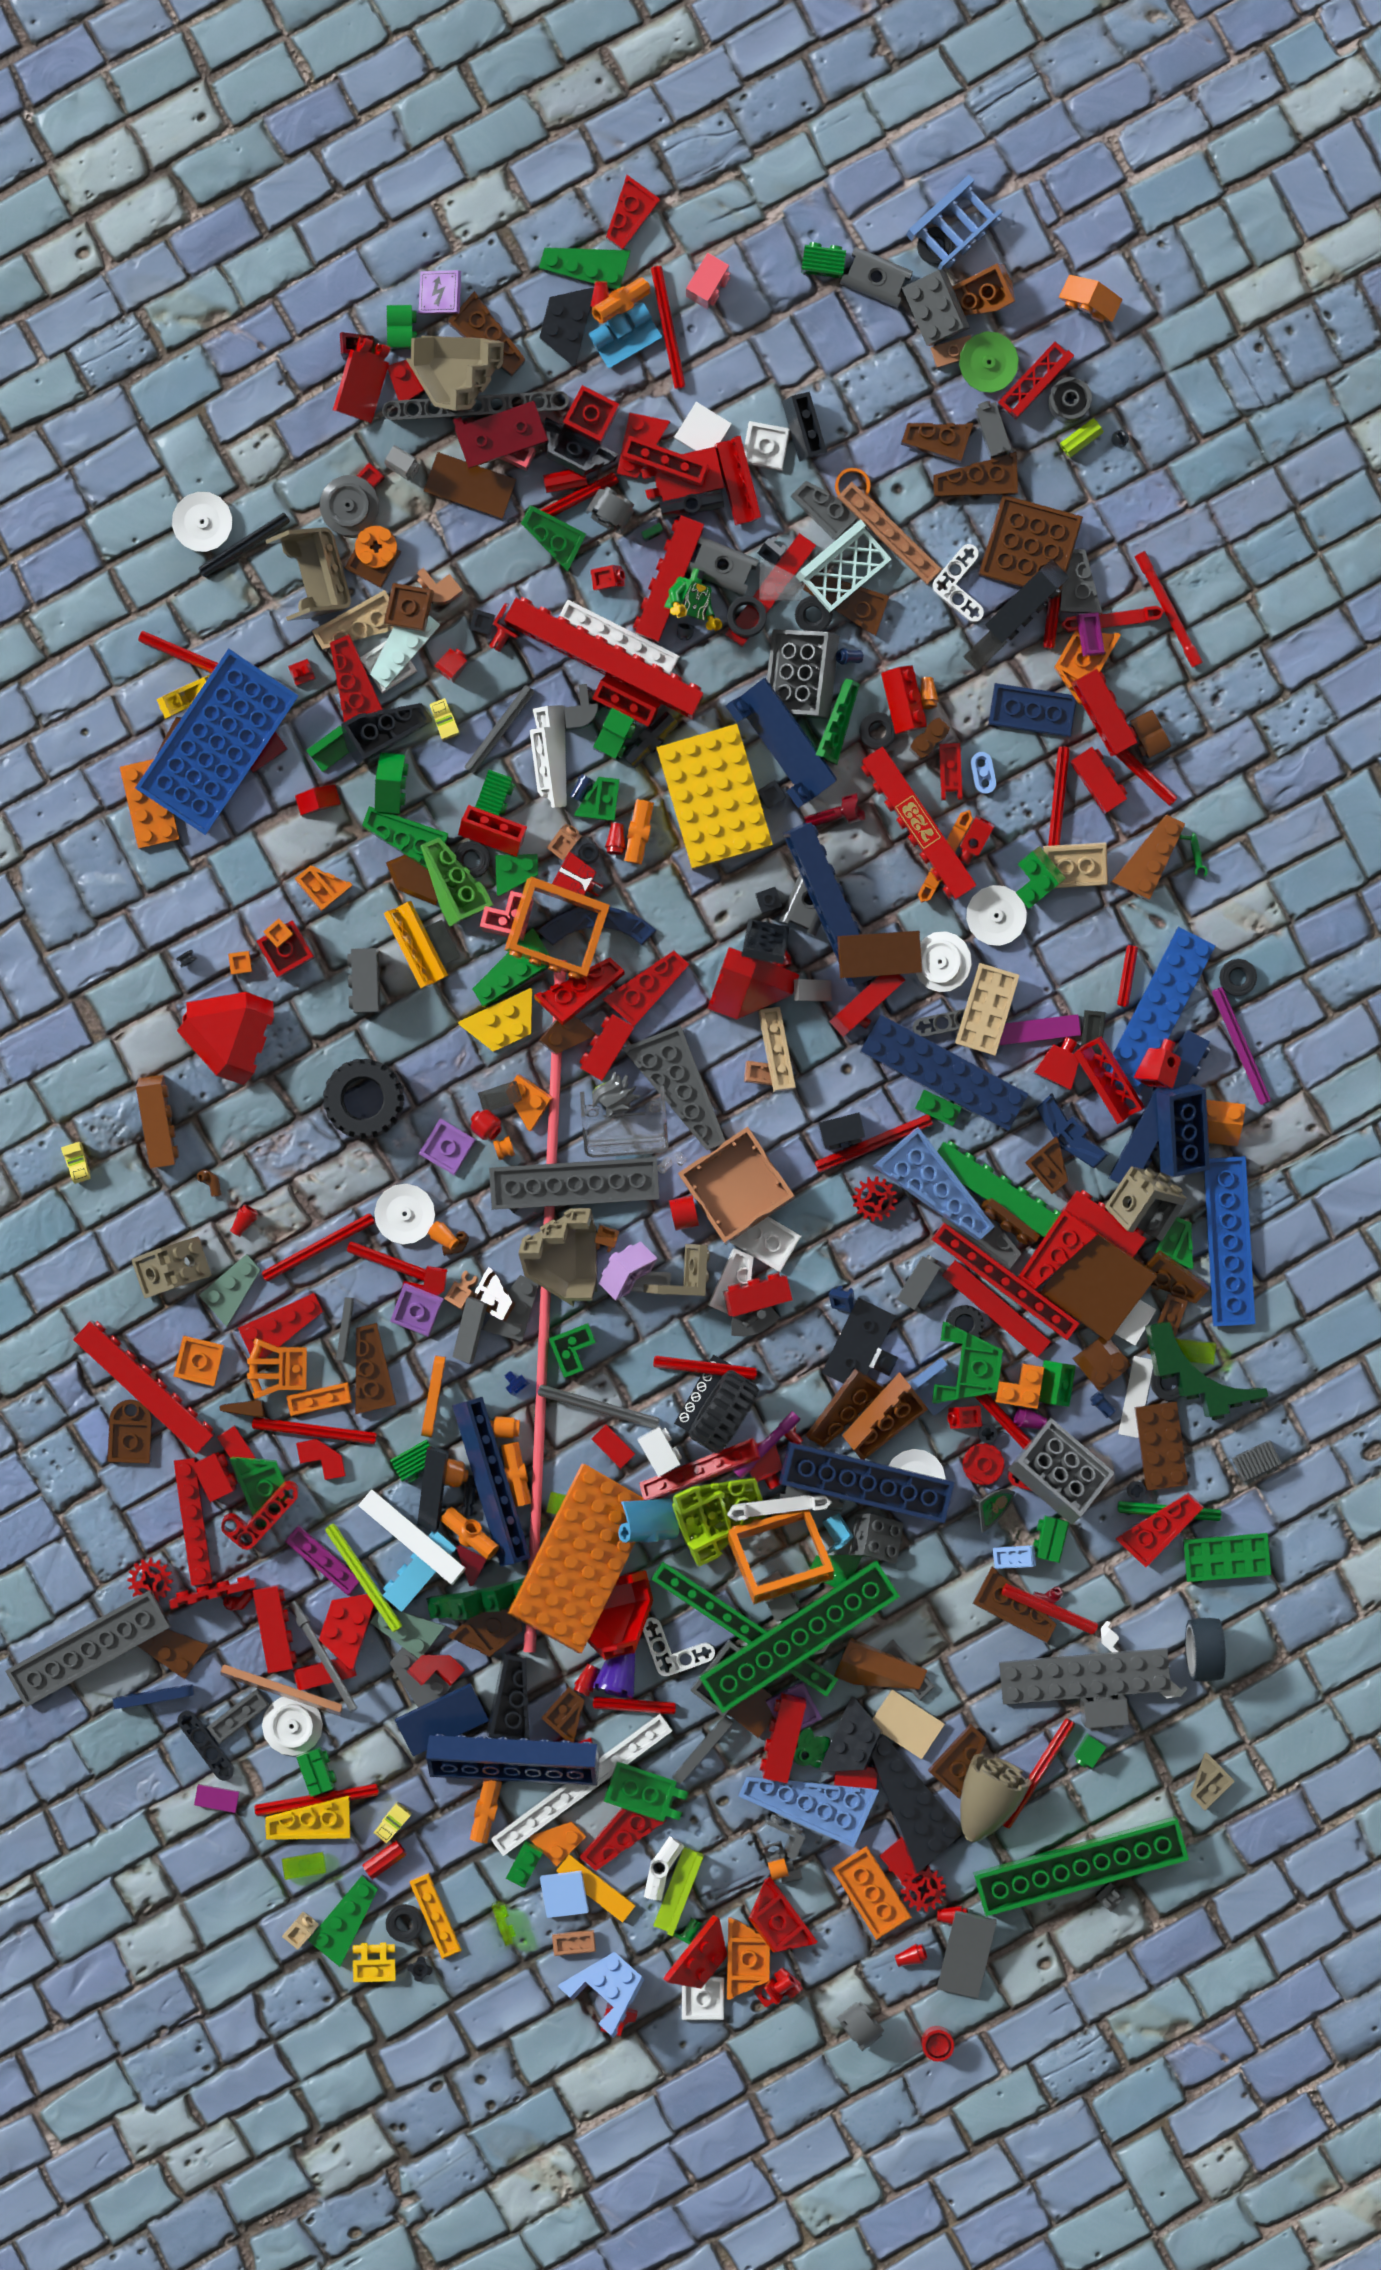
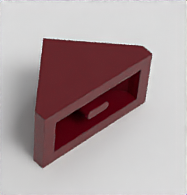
[340,332,375,359]
[456,1544,487,1586]

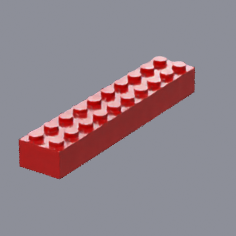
[504,597,704,719]

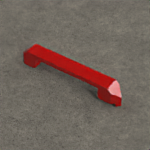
[1061,606,1165,632]

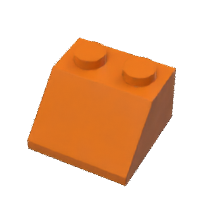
[1206,1099,1246,1146]

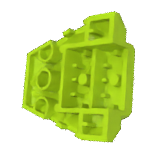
[672,1477,766,1567]

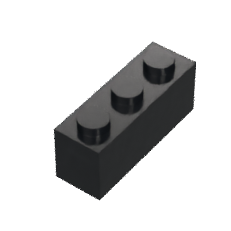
[782,391,827,462]

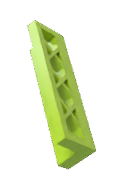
[653,1847,703,1936]

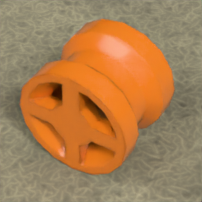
[493,1136,515,1161]

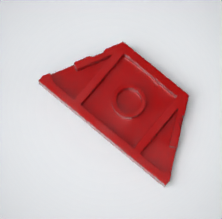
[319,1594,375,1671]
[748,1877,818,1953]
[663,1915,728,1989]

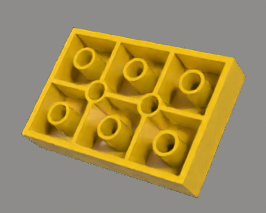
[656,724,773,870]

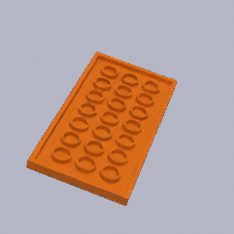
[508,1464,643,1653]

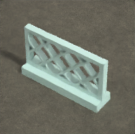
[796,519,892,612]

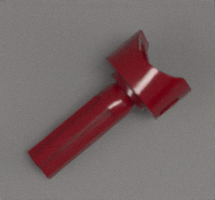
[804,793,866,826]

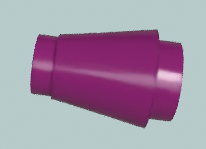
[1014,1407,1047,1429]

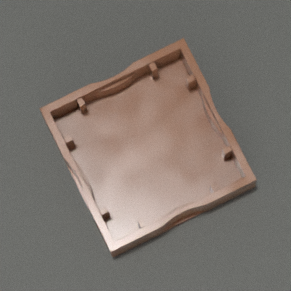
[678,1126,795,1245]

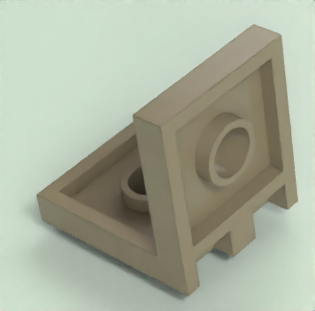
[1105,1166,1187,1232]
[131,1236,212,1299]
[643,1244,710,1296]

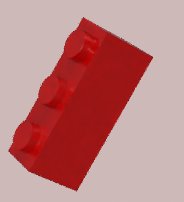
[881,665,927,734]
[592,676,662,727]
[1070,747,1128,814]
[458,805,527,857]
[579,1014,634,1081]
[722,1272,793,1317]

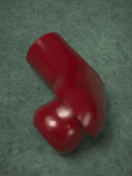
[1033,1586,1063,1604]

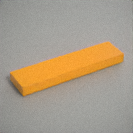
[556,1854,635,1923]
[409,1873,462,1959]

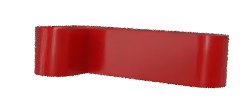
[829,974,906,1037]
[221,1481,299,1550]

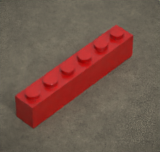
[633,515,704,644]

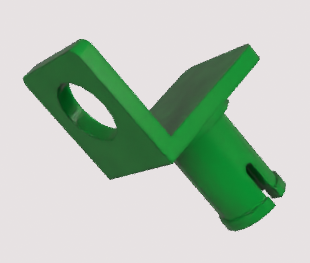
[673,1918,703,1945]

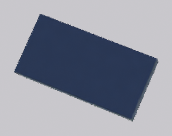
[988,683,1077,738]
[395,1683,489,1756]

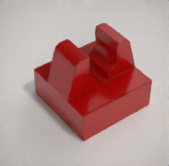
[288,659,316,687]

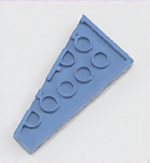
[873,1127,995,1240]
[738,1776,879,1848]

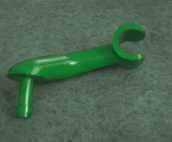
[1179,832,1208,877]

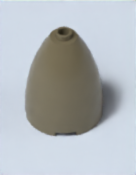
[960,1754,1031,1843]

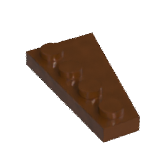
[933,451,1018,497]

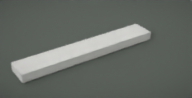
[559,600,680,675]
[358,1489,466,1585]

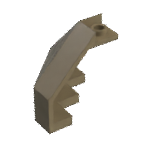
[406,336,504,411]
[518,1208,597,1307]

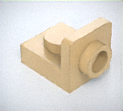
[282,1912,318,1950]

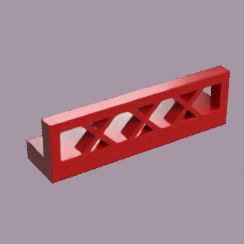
[998,342,1074,420]
[715,436,761,526]
[1074,1036,1145,1124]

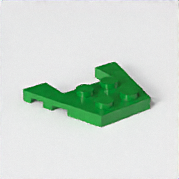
[932,1321,1003,1404]

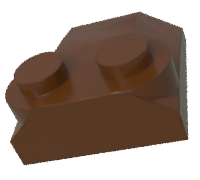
[1072,1336,1131,1391]

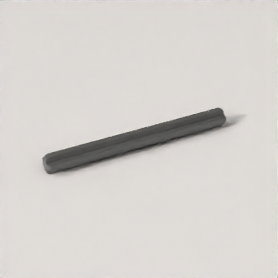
[538,1385,659,1429]

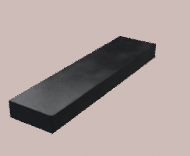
[417,1446,449,1531]

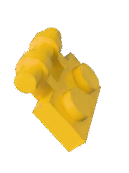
[353,1942,396,1982]

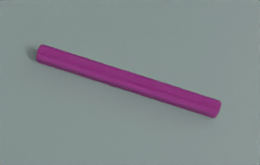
[1212,987,1271,1105]

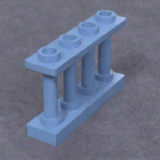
[906,175,1003,270]

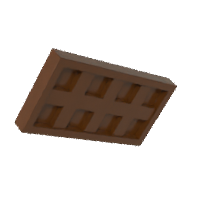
[1134,1401,1188,1491]

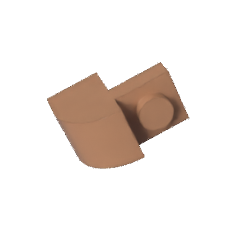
[417,568,463,605]

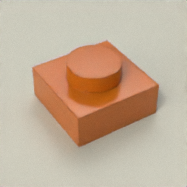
[263,918,293,948]
[228,951,252,975]

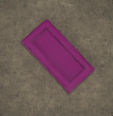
[1077,612,1105,657]
[194,1784,240,1813]

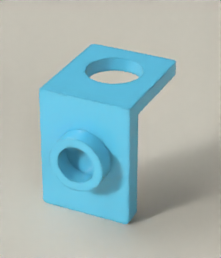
[822,1513,854,1554]

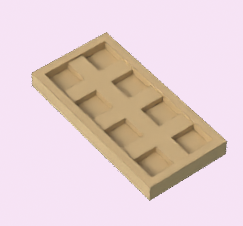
[955,963,1020,1056]

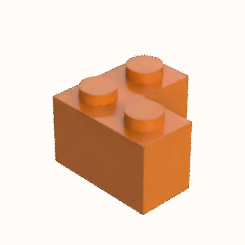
[1059,275,1123,323]
[994,1363,1044,1409]

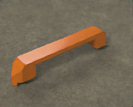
[918,810,973,903]

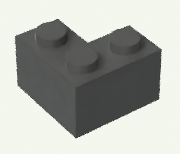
[756,1570,800,1622]

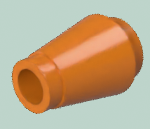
[919,677,939,709]
[428,1221,459,1250]

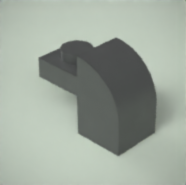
[564,684,598,730]

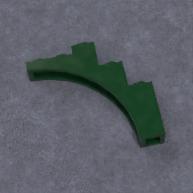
[1145,1322,1268,1420]
[426,1577,526,1620]

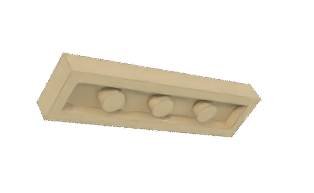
[758,1007,795,1092]

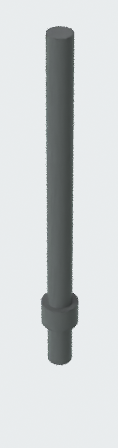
[289,1601,358,1712]

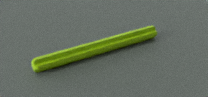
[325,1523,402,1632]

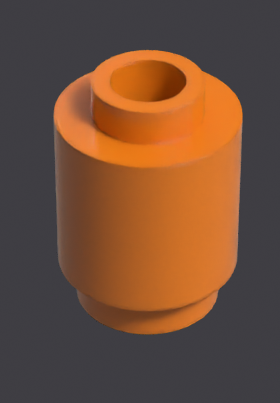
[490,1416,520,1438]

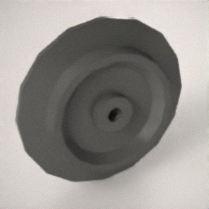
[320,475,379,535]

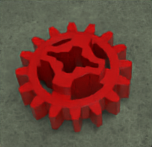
[852,1176,898,1222]
[127,1557,174,1602]
[900,1866,946,1912]

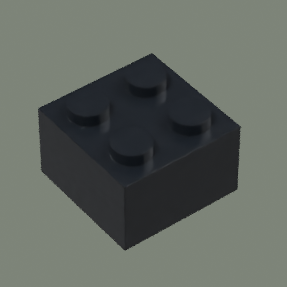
[817,1112,866,1150]

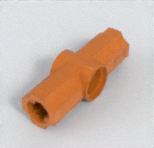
[592,277,651,324]
[624,799,654,865]
[501,1441,531,1507]
[440,1507,500,1560]
[470,1780,502,1844]

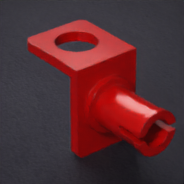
[489,603,520,652]
[754,1974,796,2007]

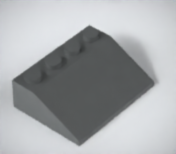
[767,629,840,719]
[1008,1418,1114,1525]

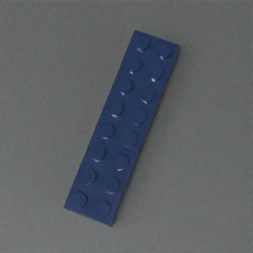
[860,1014,1028,1131]
[779,1442,955,1523]
[426,1734,600,1786]

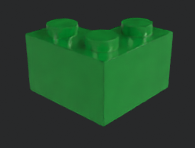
[593,708,636,761]
[375,752,409,814]
[1016,846,1066,909]
[549,1323,596,1378]

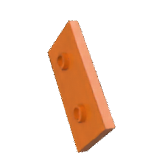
[831,1845,912,1940]

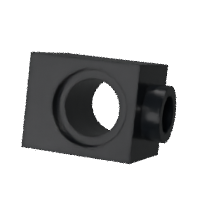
[755,887,782,915]

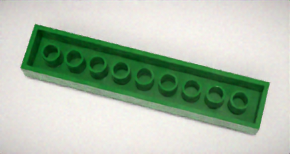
[699,1561,900,1713]
[973,1816,1189,1917]

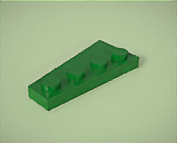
[539,248,631,290]
[816,678,860,765]
[362,806,448,869]
[473,927,550,1008]
[308,1875,378,1967]

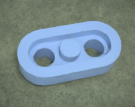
[971,752,996,794]

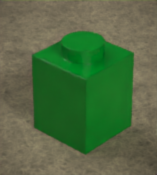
[1074,1733,1106,1768]

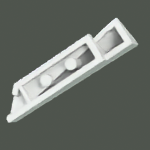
[530,705,567,808]

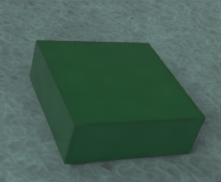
[641,523,663,542]

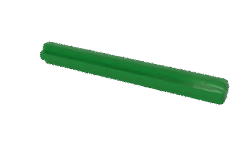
[1117,1501,1221,1521]

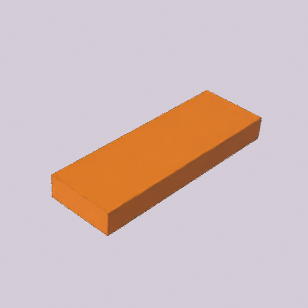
[286,1382,353,1416]

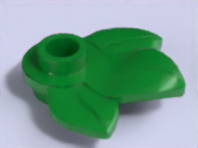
[793,1727,830,1768]

